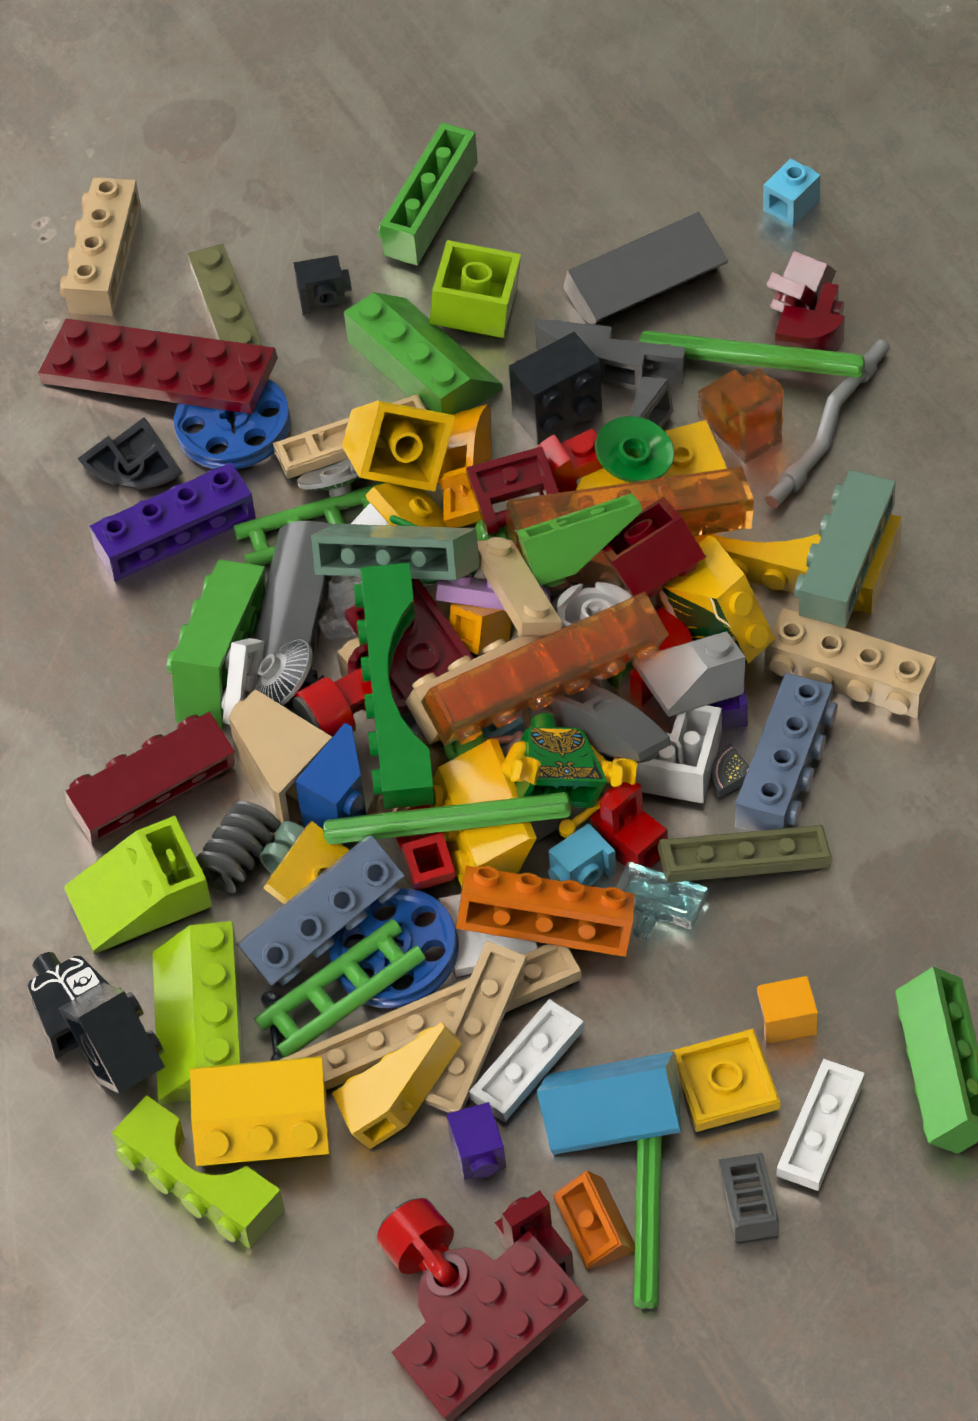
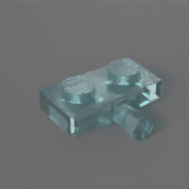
[616,861,708,940]

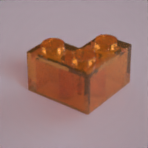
[698,368,784,464]

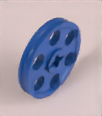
[174,379,291,469]
[330,888,459,1008]

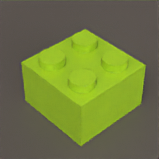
[429,240,521,338]

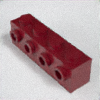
[65,711,235,845]

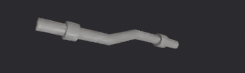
[765,340,890,508]

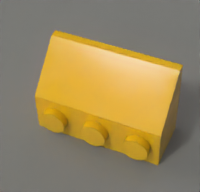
[430,739,537,887]
[190,1056,331,1166]

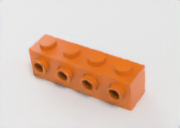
[456,865,635,957]

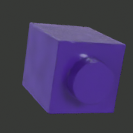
[447,1102,506,1180]

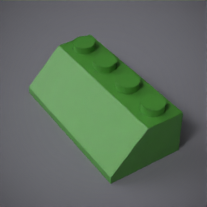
[344,292,503,415]

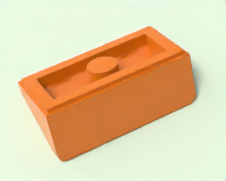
[553,1171,635,1270]

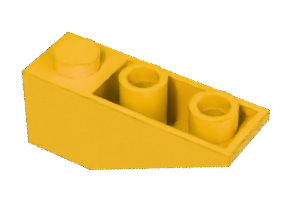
[332,1022,462,1150]

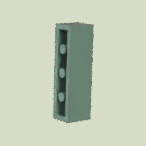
[794,469,896,628]
[311,524,480,580]

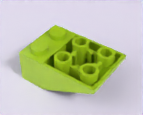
[64,816,212,954]

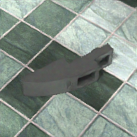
[535,318,686,390]
[528,681,671,763]

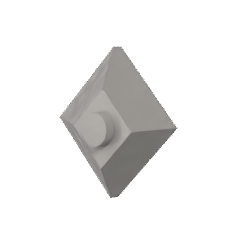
[633,631,746,717]

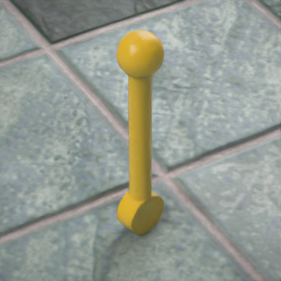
[559,796,603,838]

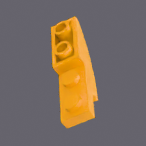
[438,404,492,528]

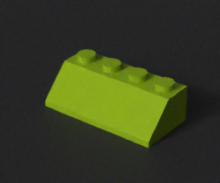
[152,921,244,1105]

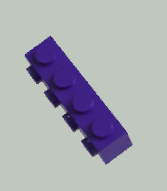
[89,462,256,582]

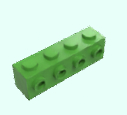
[378,122,478,265]
[895,967,978,1154]

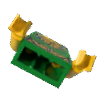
[502,713,638,808]

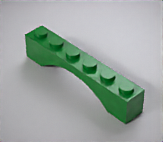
[354,563,435,809]

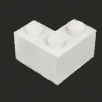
[622,705,722,803]

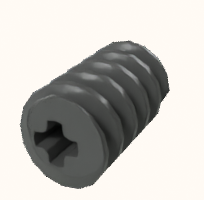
[196,801,280,893]

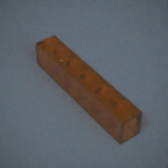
[506,466,754,561]
[421,592,669,746]

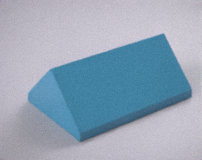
[537,1051,682,1155]

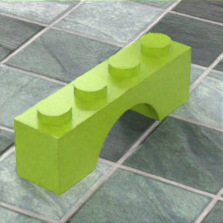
[111,1095,285,1248]

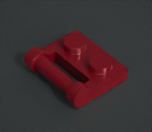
[466,446,564,536]

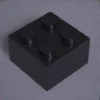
[509,332,602,445]
[58,982,165,1094]

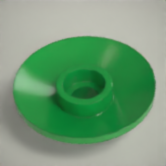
[595,416,674,484]

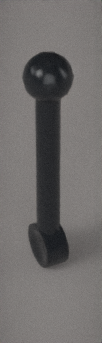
[261,991,284,1061]

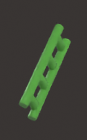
[233,482,384,566]
[253,918,426,1057]

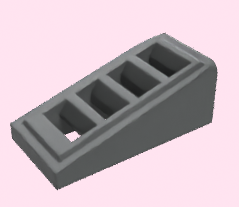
[631,377,674,428]
[719,1153,779,1242]

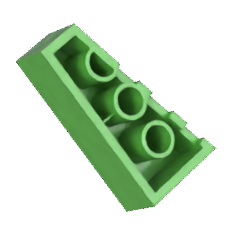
[167,559,266,730]

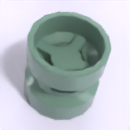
[259,821,304,874]

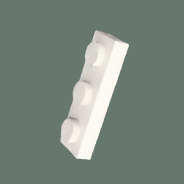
[469,999,584,1122]
[776,1059,865,1191]

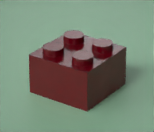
[602,497,706,601]

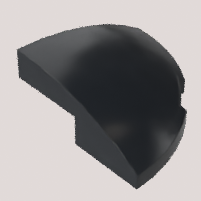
[77,417,183,489]

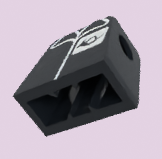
[27,952,110,1059]

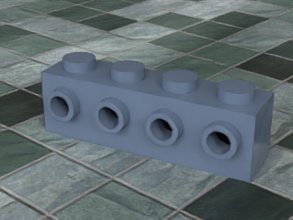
[735,673,838,831]
[236,836,405,986]

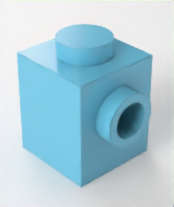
[763,158,821,227]

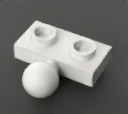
[221,638,265,725]

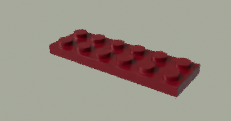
[38,318,278,414]

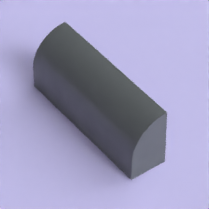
[563,212,728,324]
[253,521,333,673]

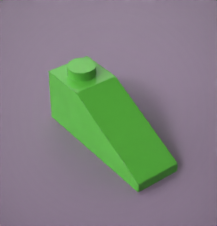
[516,493,643,587]

